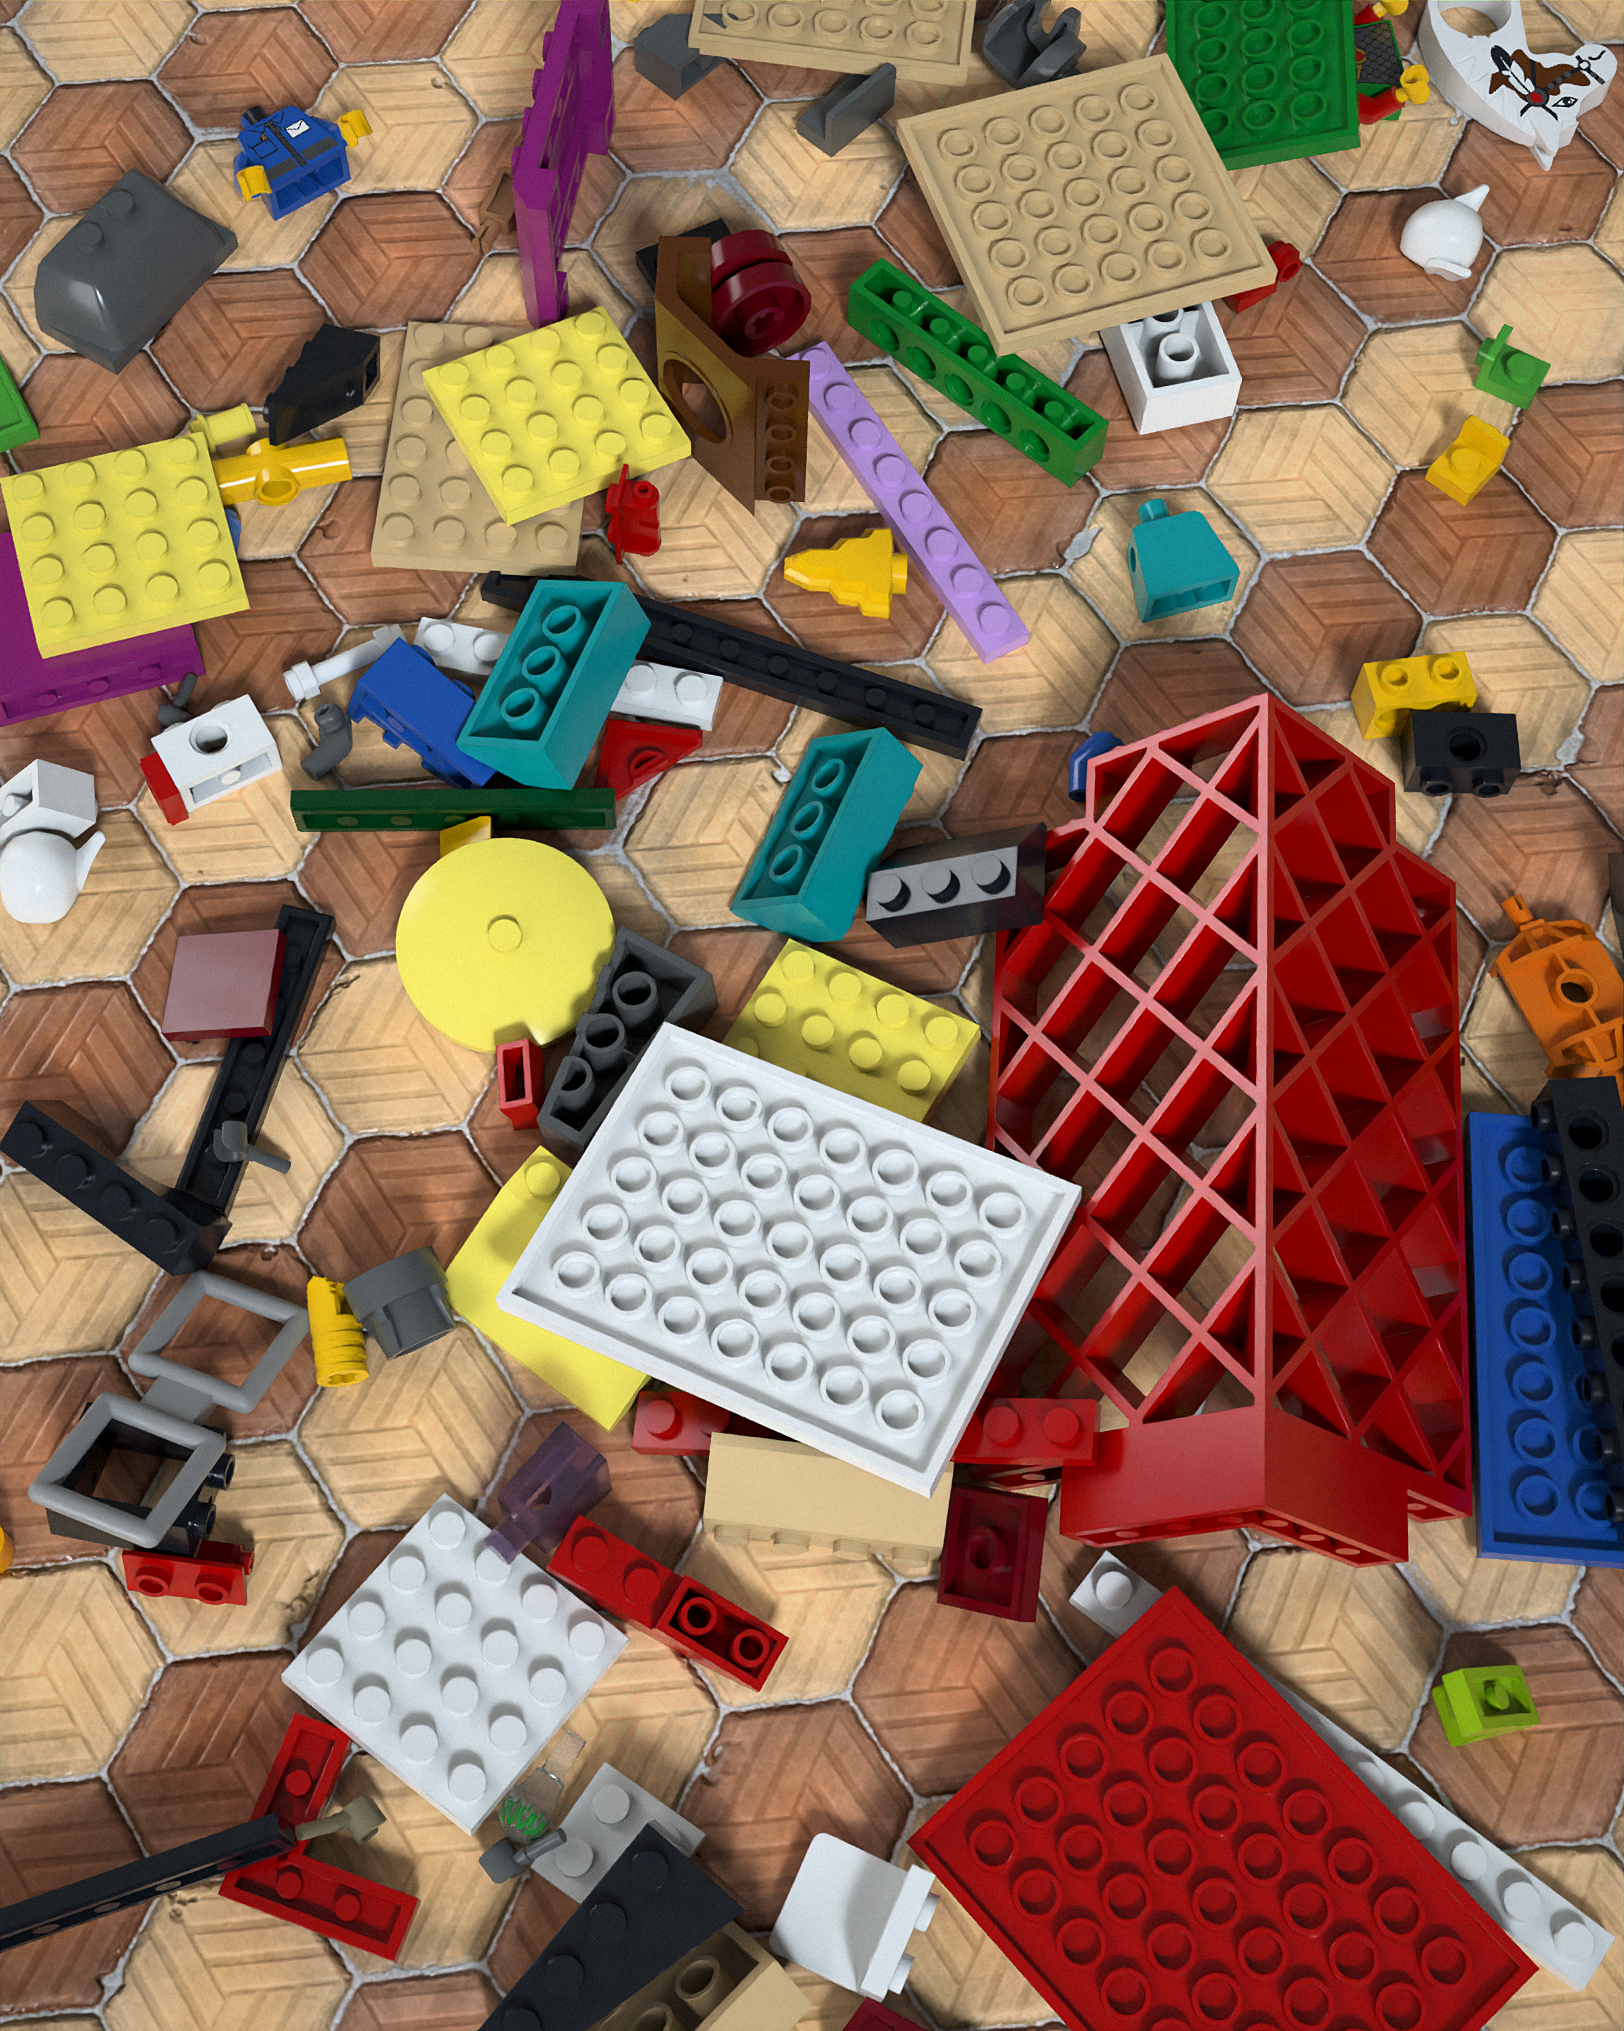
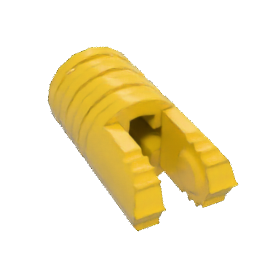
[306,1276,369,1387]

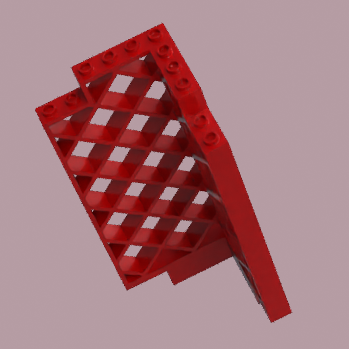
[969,692,1473,1568]

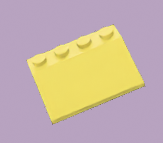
[445,1145,655,1433]

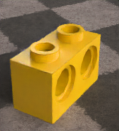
[1351,650,1478,740]

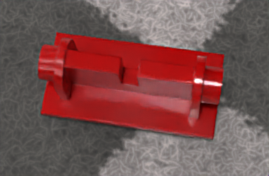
[605,464,662,565]
[122,1540,255,1606]

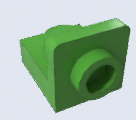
[1474,324,1551,411]

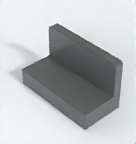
[797,62,896,158]

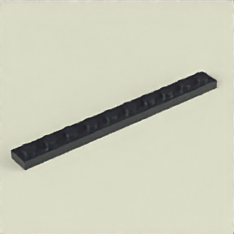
[481,570,983,761]

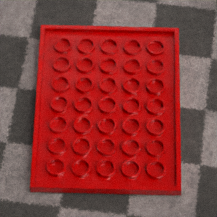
[906,1585,1540,2031]

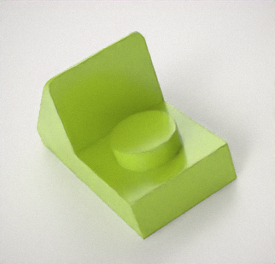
[1432,1664,1541,1747]

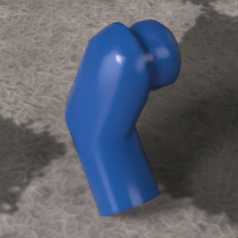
[1068,731,1124,802]

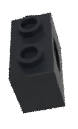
[1399,711,1521,798]

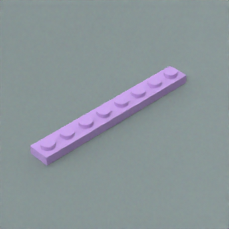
[783,341,1030,665]

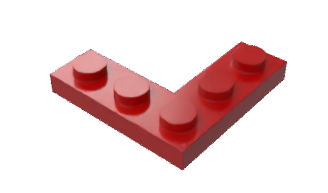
[218,1712,421,1964]

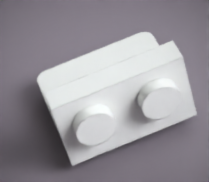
[769,1833,940,2004]

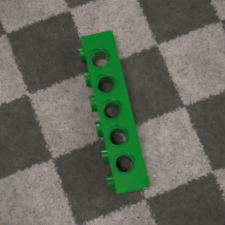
[847,257,1109,488]

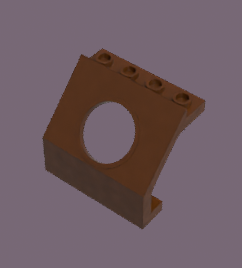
[655,236,810,516]

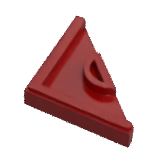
[594,718,703,801]

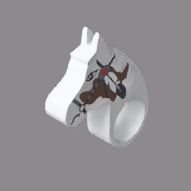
[1418,0,1617,171]

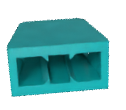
[1126,498,1240,623]

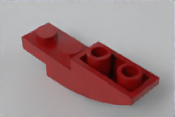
[545,1514,789,1693]

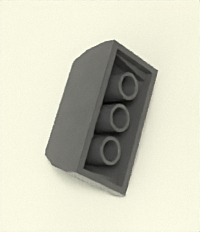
[34,168,239,375]

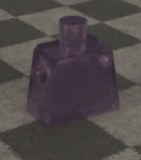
[483,1421,612,1565]

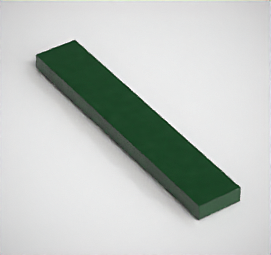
[290,788,617,832]

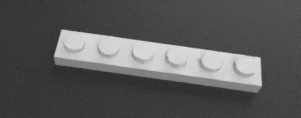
[413,617,723,732]

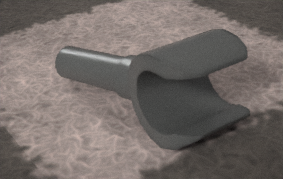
[158,673,198,734]
[213,1121,291,1174]
[478,1828,567,1884]

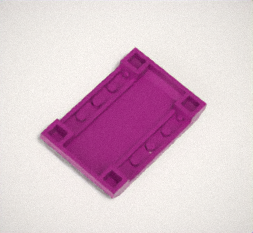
[511,0,616,329]

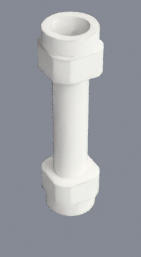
[282,623,408,702]

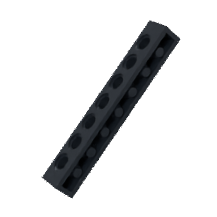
[1530,1076,1624,1541]

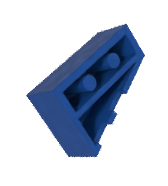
[346,637,500,789]

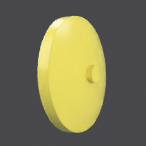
[396,838,616,1055]

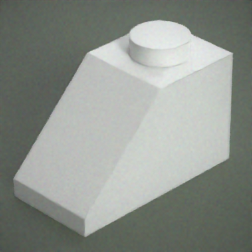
[0,759,98,851]

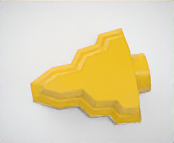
[784,527,908,619]

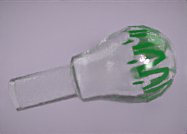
[498,1729,587,1844]

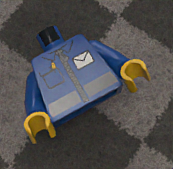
[234,106,374,221]

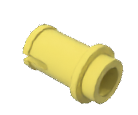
[188,403,257,453]

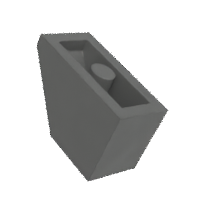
[634,13,739,100]

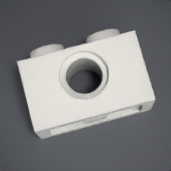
[151,694,283,814]

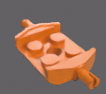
[1488,894,1624,1109]

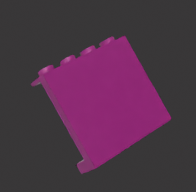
[0,532,206,727]

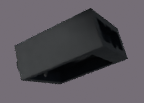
[45,1402,235,1558]

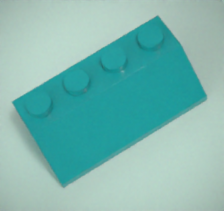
[455,580,651,790]
[729,727,923,943]

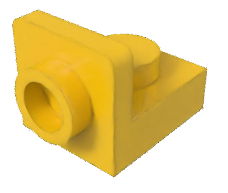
[1425,415,1511,506]

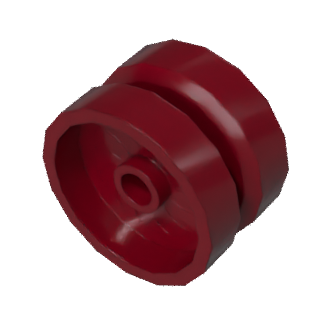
[711,229,811,357]

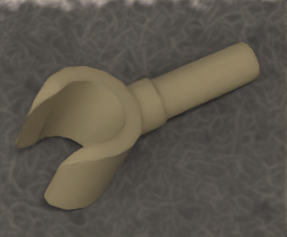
[295,1795,387,1845]

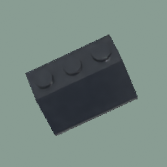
[866,822,1047,949]

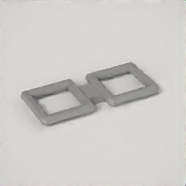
[28,1269,310,1548]

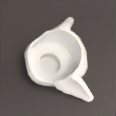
[1400,184,1489,281]
[0,831,106,924]

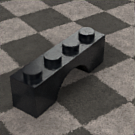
[0,1100,233,1276]

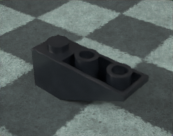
[263,323,380,446]

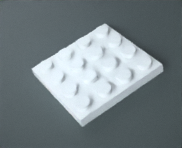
[281,1493,630,1837]

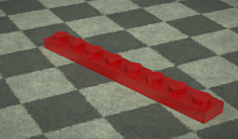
[631,1391,1102,1467]

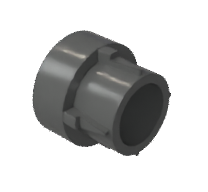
[341,1246,457,1361]

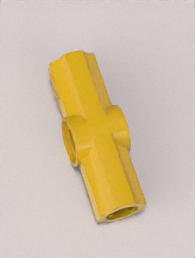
[211,435,353,507]

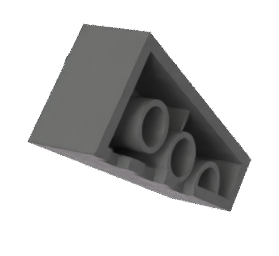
[537,925,719,1166]

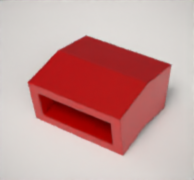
[496,1038,546,1131]

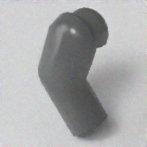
[300,703,353,782]

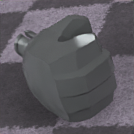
[983,0,1087,90]

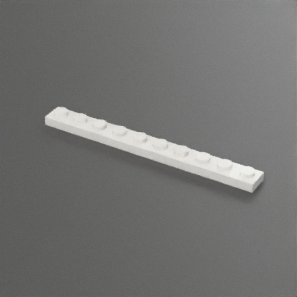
[1069,1551,1616,1992]

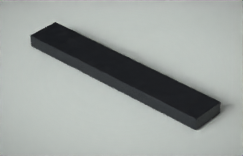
[175,904,337,1219]
[0,1812,299,1953]

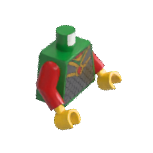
[1354,0,1431,125]

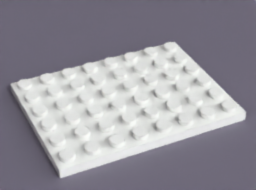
[495,1022,1082,1499]

